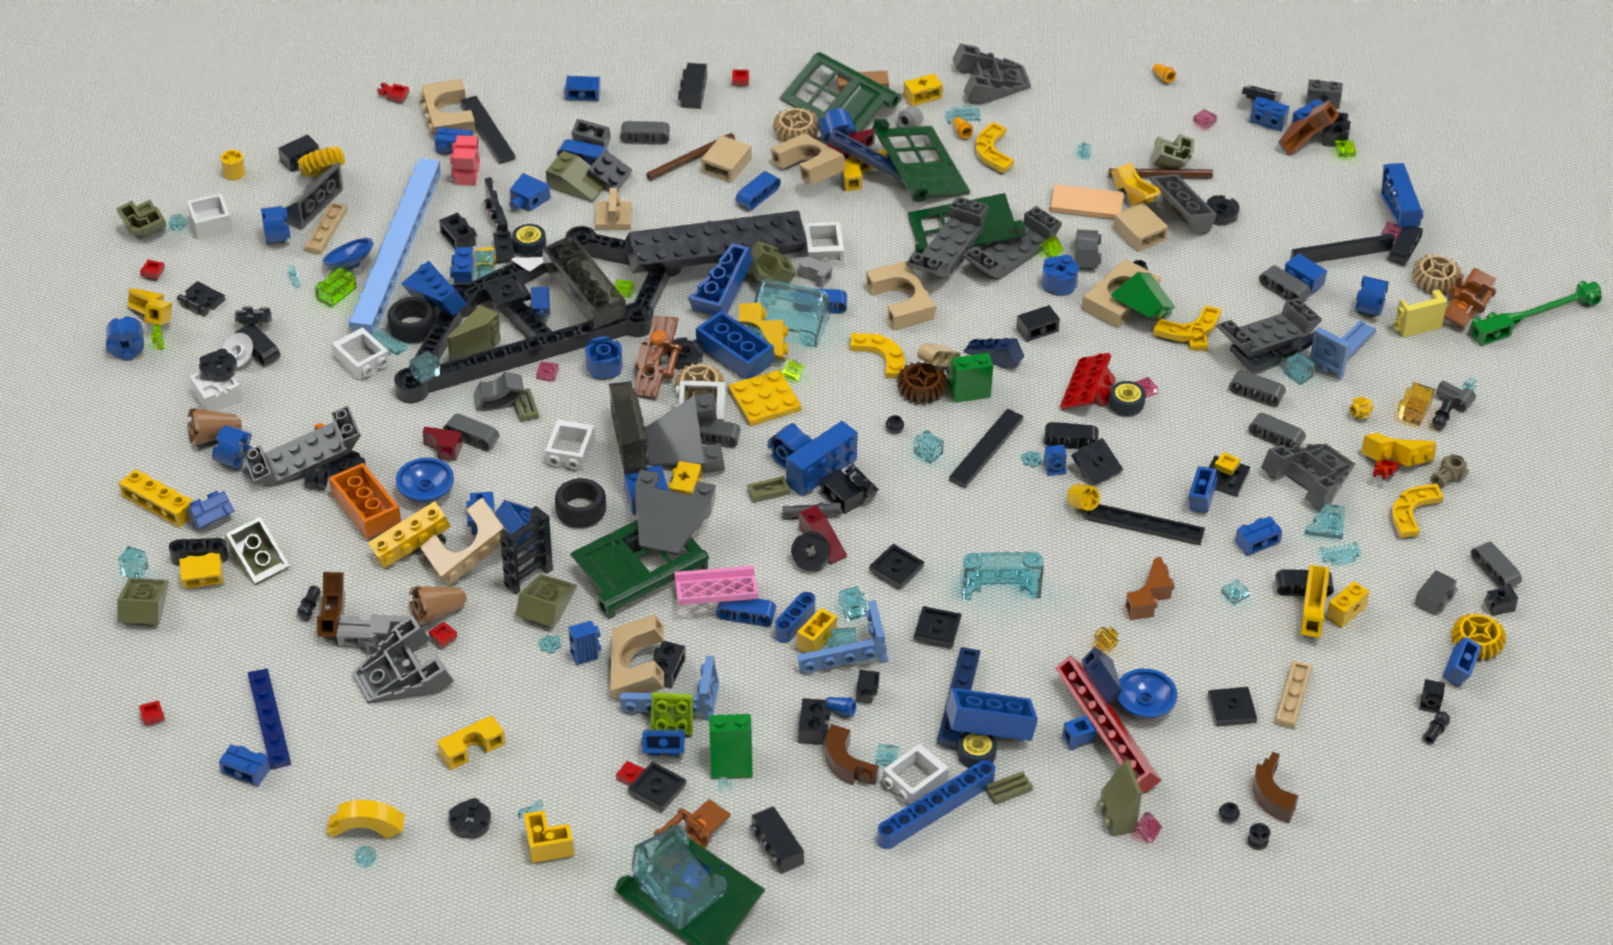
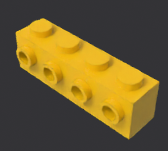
[119,469,193,528]
[368,501,451,569]

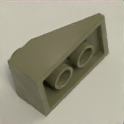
[546,151,605,203]
[447,305,501,361]
[225,516,290,585]
[516,574,577,627]
[117,578,169,626]
[1097,760,1142,837]

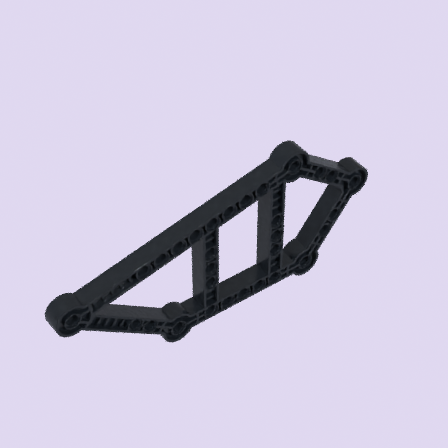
[394,226,682,404]

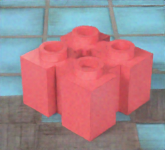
[450,135,480,185]

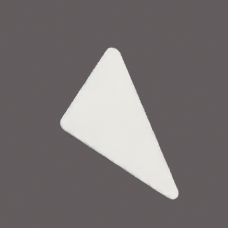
[511,257,548,271]

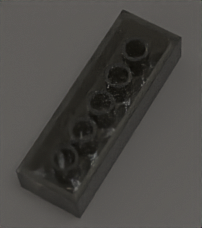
[542,236,627,329]
[609,381,650,474]

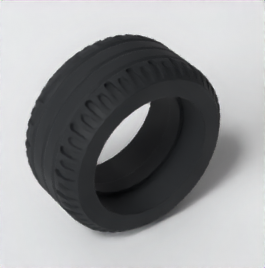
[387,297,436,343]
[555,478,606,528]

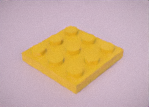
[728,370,802,426]

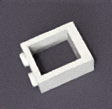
[804,222,844,264]
[332,327,390,381]
[675,380,726,421]
[545,419,595,470]
[883,743,949,805]

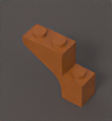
[1278,101,1339,155]
[1125,557,1174,620]

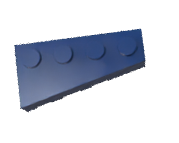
[1381,163,1424,227]
[688,243,753,315]
[401,260,467,315]

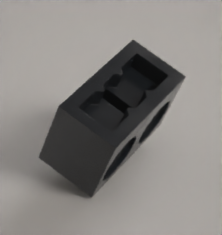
[1323,112,1351,148]
[439,212,477,250]
[653,641,686,689]
[798,698,831,745]

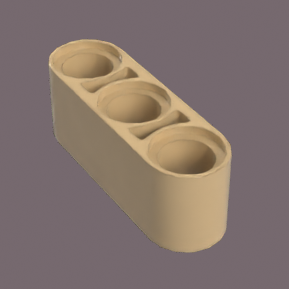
[917,343,960,367]

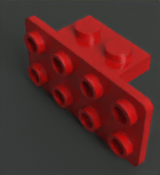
[1060,352,1116,410]

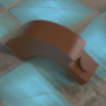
[317,571,345,637]
[826,724,879,785]
[1253,751,1299,823]

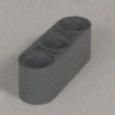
[620,121,670,145]
[1259,265,1311,301]
[1229,370,1286,407]
[443,413,500,451]
[1248,413,1306,448]
[699,420,741,448]
[1471,541,1522,588]

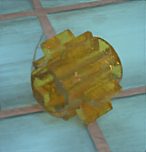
[1094,626,1119,651]

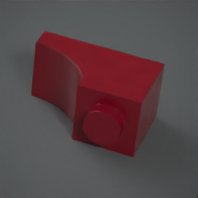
[422,426,463,461]

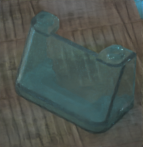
[747,279,830,347]
[959,552,1044,600]
[632,824,727,929]

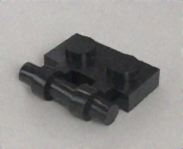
[177,281,225,315]

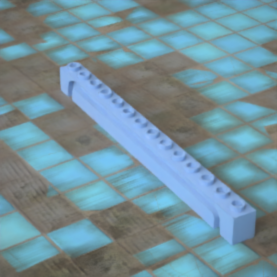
[349,158,441,337]

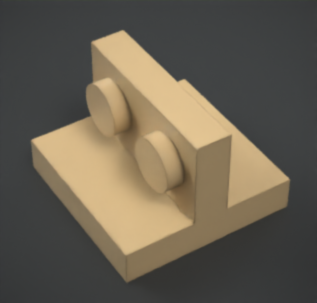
[595,188,632,230]

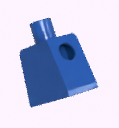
[509,173,551,211]

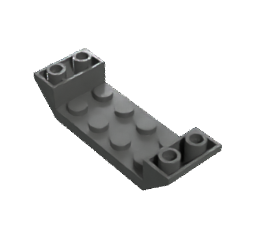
[906,196,989,277]
[963,206,1062,280]
[1216,298,1322,358]
[243,405,361,486]

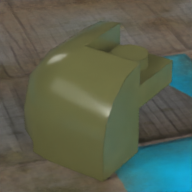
[1151,134,1195,169]
[116,200,167,237]
[747,241,796,290]

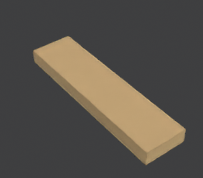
[304,202,348,255]
[1274,660,1313,729]

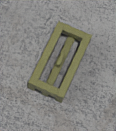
[514,388,539,422]
[747,476,790,503]
[986,771,1033,805]

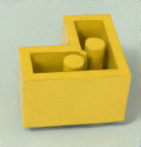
[524,810,574,863]

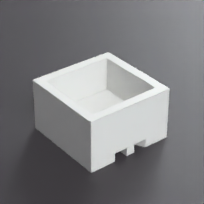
[187,193,233,239]
[189,365,242,411]

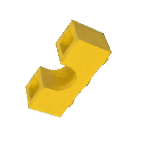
[437,715,505,771]

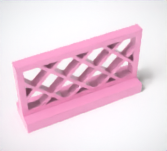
[674,566,759,605]

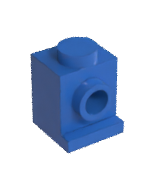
[1043,445,1067,476]
[1062,716,1096,751]

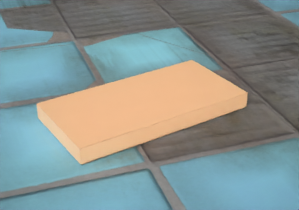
[1050,184,1124,219]

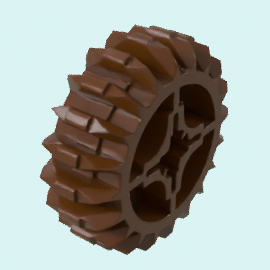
[897,361,947,405]

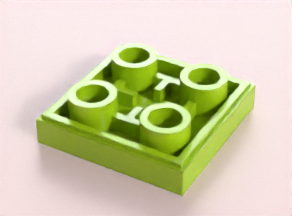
[651,692,694,735]

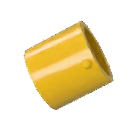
[220,150,246,180]
[1067,483,1100,511]

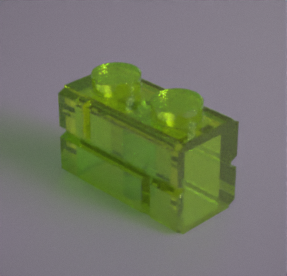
[315,267,357,308]

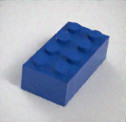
[696,310,774,379]
[786,421,858,496]
[946,688,1038,741]

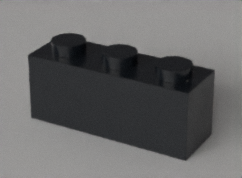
[678,62,708,109]
[750,806,804,874]

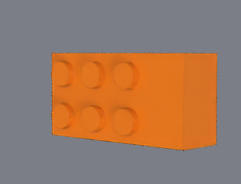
[329,463,401,539]

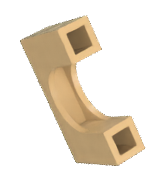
[420,79,475,139]
[770,133,845,185]
[1082,259,1161,329]
[866,261,937,330]
[420,498,510,586]
[609,614,664,702]

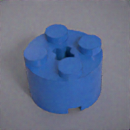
[817,108,856,145]
[261,205,291,244]
[1041,254,1079,296]
[1355,276,1389,316]
[106,316,144,361]
[585,336,623,380]
[767,423,812,468]
[212,425,252,470]

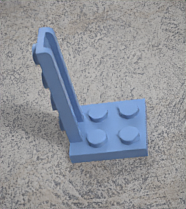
[1309,320,1376,379]
[797,600,889,674]
[619,656,719,720]

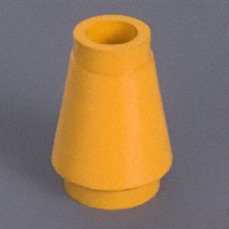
[1152,63,1176,83]
[953,117,973,139]

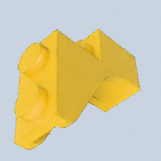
[1111,162,1161,206]
[127,287,172,325]
[739,303,789,360]
[1361,432,1437,467]
[1301,565,1330,638]

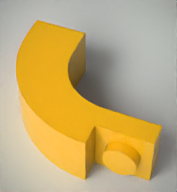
[843,147,889,192]
[327,800,405,839]

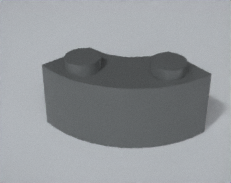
[1075,229,1101,268]
[473,372,525,411]

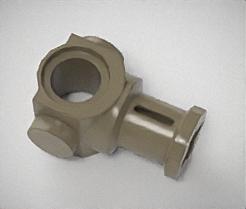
[1430,453,1469,489]

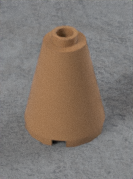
[187,408,242,446]
[409,586,467,626]

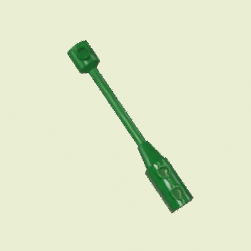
[1470,281,1602,346]

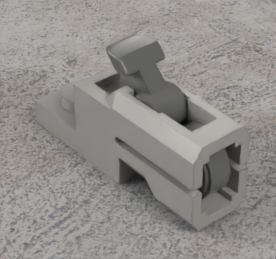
[337,614,409,655]

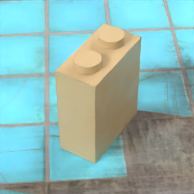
[701,135,752,183]
[1113,203,1168,252]

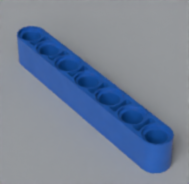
[877,760,995,849]

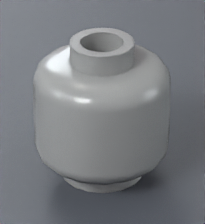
[898,106,923,127]

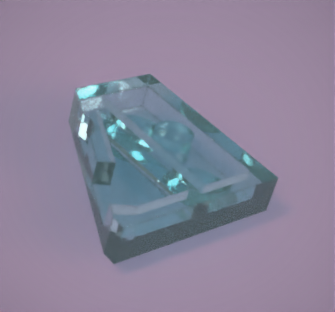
[1305,504,1345,539]

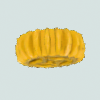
[298,146,345,177]
[1451,612,1506,661]

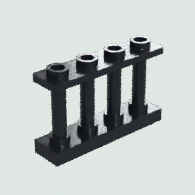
[500,506,553,594]

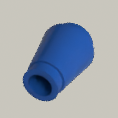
[826,697,857,717]

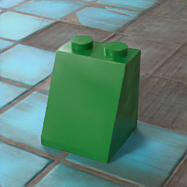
[1111,272,1175,319]
[946,353,993,403]
[709,714,753,780]

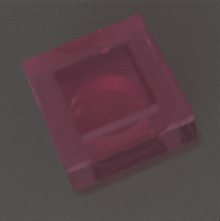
[1193,109,1217,129]
[1381,221,1403,241]
[536,361,559,382]
[1135,377,1158,398]
[1135,812,1162,843]

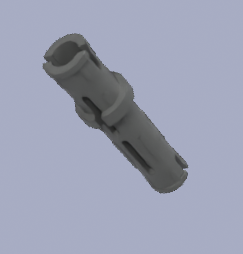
[782,502,841,518]

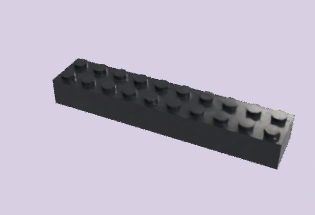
[625,210,807,274]

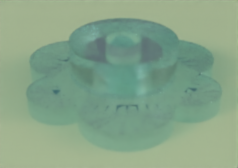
[1021,451,1042,468]
[538,635,561,654]

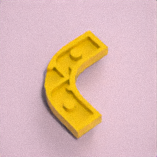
[976,122,1014,173]
[1153,305,1222,343]
[850,333,905,378]
[1392,484,1444,538]

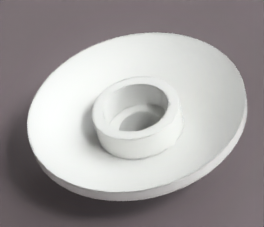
[222,333,253,368]

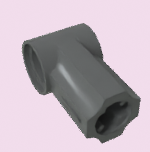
[1435,380,1476,412]

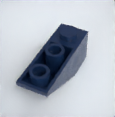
[964,338,1025,367]
[1081,646,1122,704]

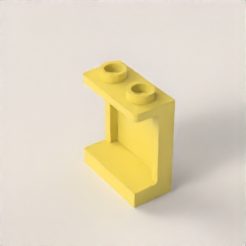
[1394,290,1448,338]

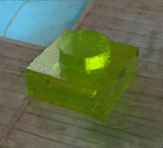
[1335,140,1356,157]
[1040,235,1064,258]
[613,279,634,298]
[150,324,165,350]
[781,358,805,381]

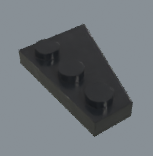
[484,177,508,232]

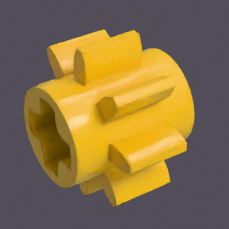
[1350,396,1373,420]

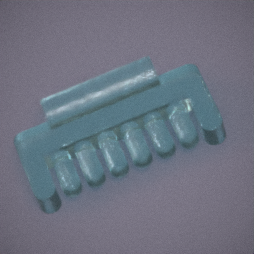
[945,105,981,124]
[372,329,407,355]
[1319,542,1361,565]

